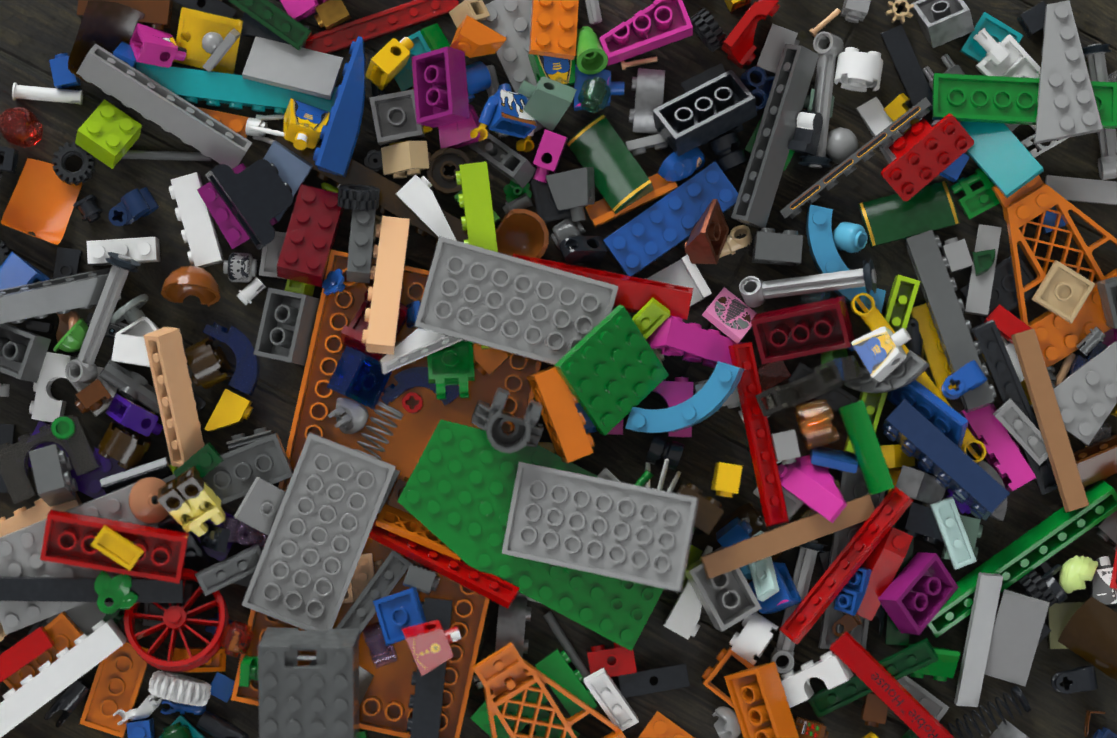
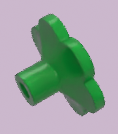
[504,180,532,203]

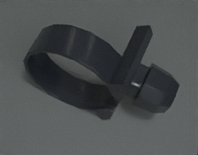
[1036,559,1068,604]

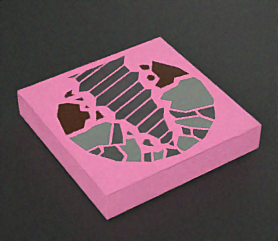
[702,287,757,344]

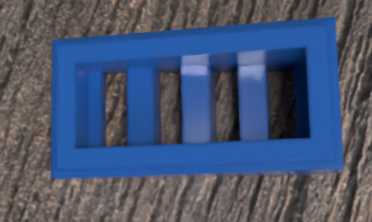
[405,301,421,328]

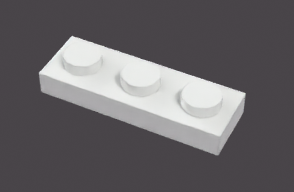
[584,668,639,731]

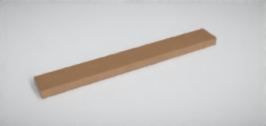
[1011,328,1089,512]
[700,494,875,579]

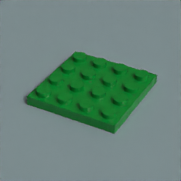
[554,305,669,435]

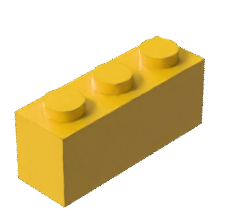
[711,462,743,498]

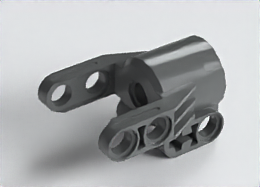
[472,387,544,453]

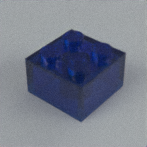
[327,346,392,410]

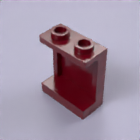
[341,290,408,361]

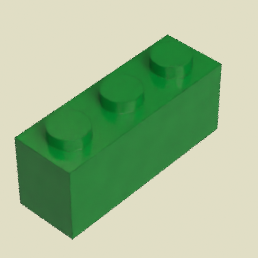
[535,648,598,716]

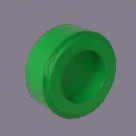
[51,416,76,439]

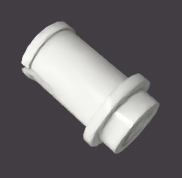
[237,277,266,306]

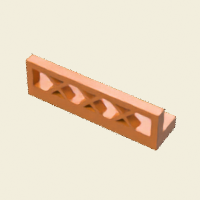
[585,173,678,228]
[375,504,461,561]

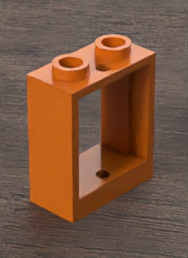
[701,647,754,708]

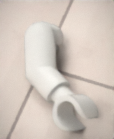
[113,694,162,725]

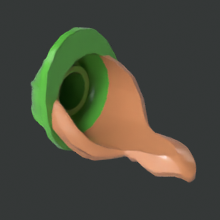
[53,310,88,352]

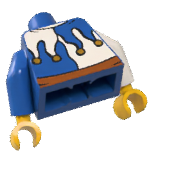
[470,83,537,152]

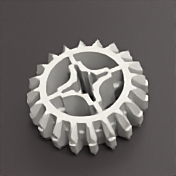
[148,671,211,706]

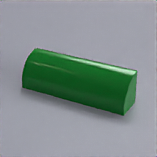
[838,400,895,495]

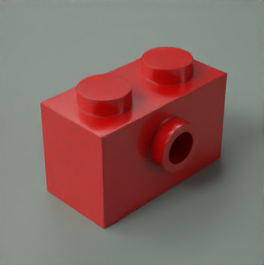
[587,642,637,677]

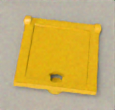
[173,7,243,74]

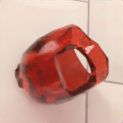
[0,107,43,147]

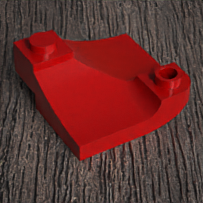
[721,0,780,69]

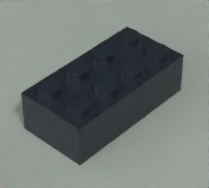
[652,70,757,157]

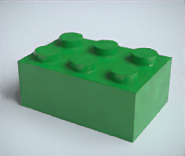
[470,683,548,738]

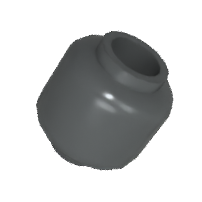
[551,218,586,250]

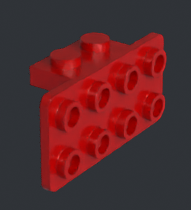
[881,114,974,201]

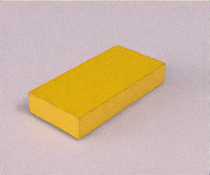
[91,525,144,571]

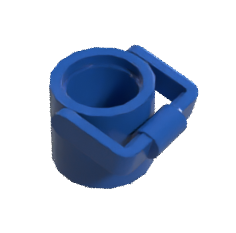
[466,61,491,102]

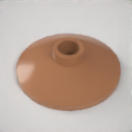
[129,477,169,524]

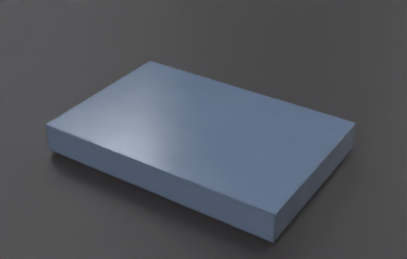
[263,140,313,222]

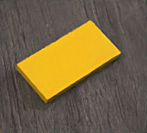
[911,303,957,393]

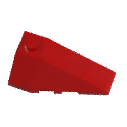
[856,520,913,621]

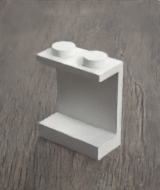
[645,254,712,319]

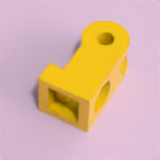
[883,93,922,133]

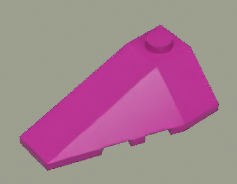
[778,455,847,523]

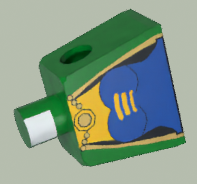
[528,54,575,86]

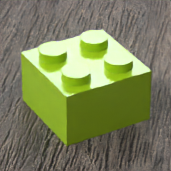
[75,99,142,169]

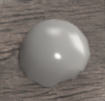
[826,127,859,164]
[712,706,741,738]

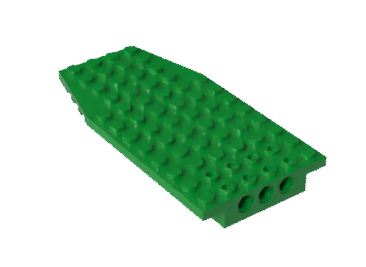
[397,419,696,651]

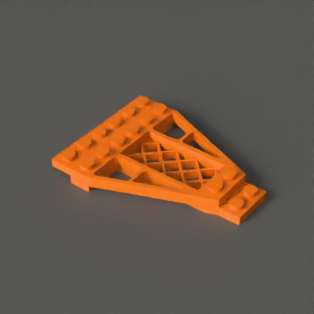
[992,175,1117,367]
[472,642,626,738]

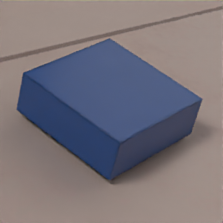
[210,672,235,703]

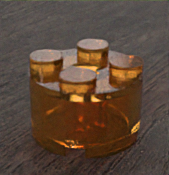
[795,399,839,450]

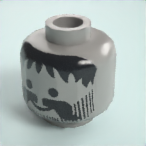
[223,253,257,282]

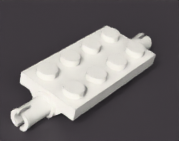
[973,28,1041,132]

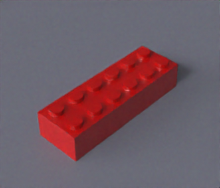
[40,510,189,584]

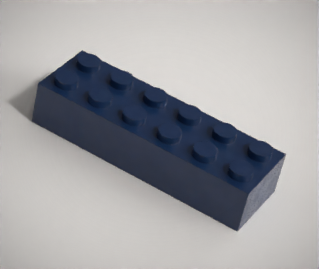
[882,399,1010,521]

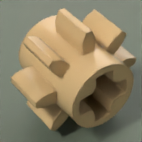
[885,0,914,24]

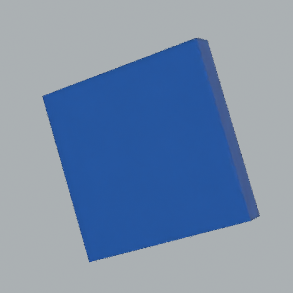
[810,444,858,474]
[373,587,427,646]

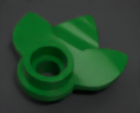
[94,571,138,614]

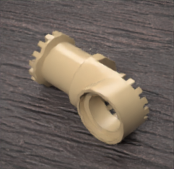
[719,225,753,258]

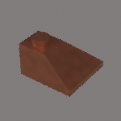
[685,199,729,264]

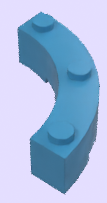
[806,205,886,313]
[625,361,744,433]

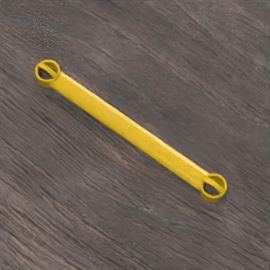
[851,293,986,463]

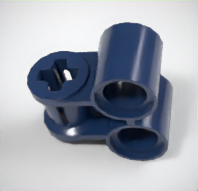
[740,66,775,111]
[109,187,159,226]

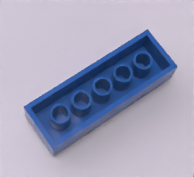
[603,161,738,277]

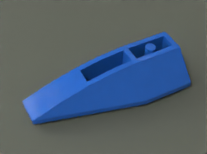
[313,36,366,178]

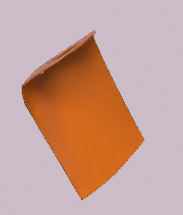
[1,158,83,245]

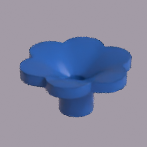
[322,269,345,295]

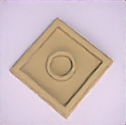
[1032,260,1095,323]

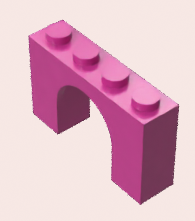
[607,377,694,438]

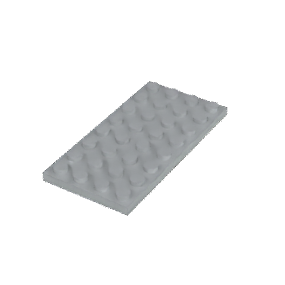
[415,236,618,365]
[242,432,396,631]
[502,462,699,592]
[0,482,159,635]

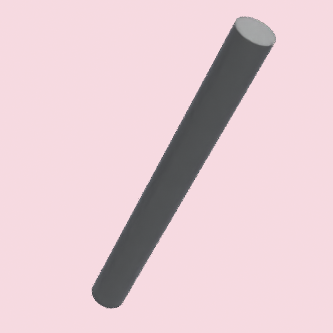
[122,150,212,161]
[543,611,590,678]

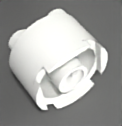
[834,47,883,92]
[729,612,779,665]

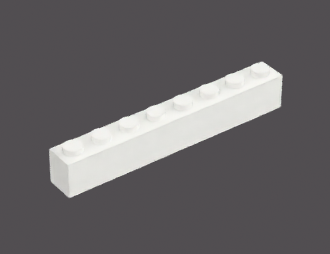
[0,618,128,738]

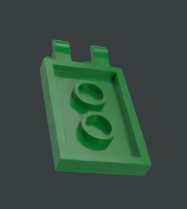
[427,340,475,400]

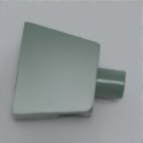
[517,76,577,131]

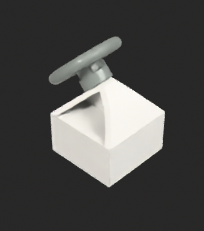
[110,294,159,367]

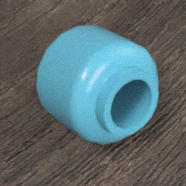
[832,221,868,253]

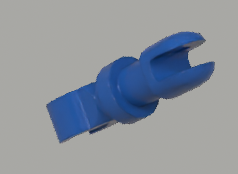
[160,699,206,715]

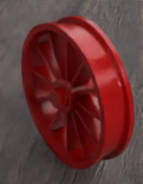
[124,568,229,672]

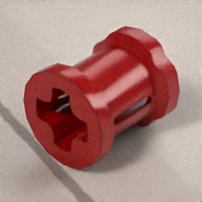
[402,392,423,413]

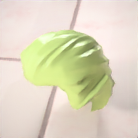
[1059,555,1098,594]

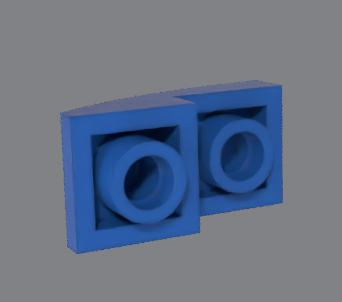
[834,566,872,615]

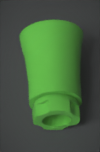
[576,26,608,75]

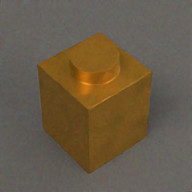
[314,0,351,30]

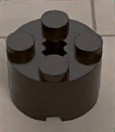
[427,148,471,196]
[185,336,232,389]
[98,421,152,470]

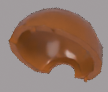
[495,209,549,258]
[161,265,220,306]

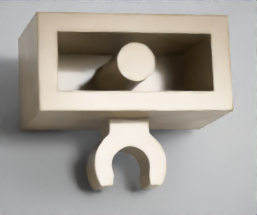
[381,141,431,179]

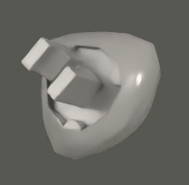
[328,397,369,434]

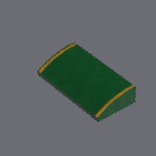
[567,114,654,214]
[858,181,960,248]

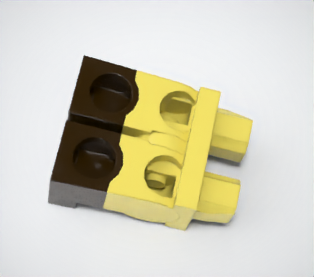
[157,466,226,537]

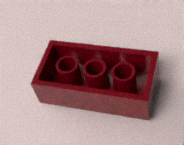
[277,184,345,287]
[751,296,855,364]

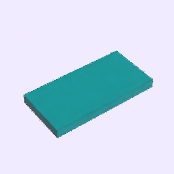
[960,121,1044,198]

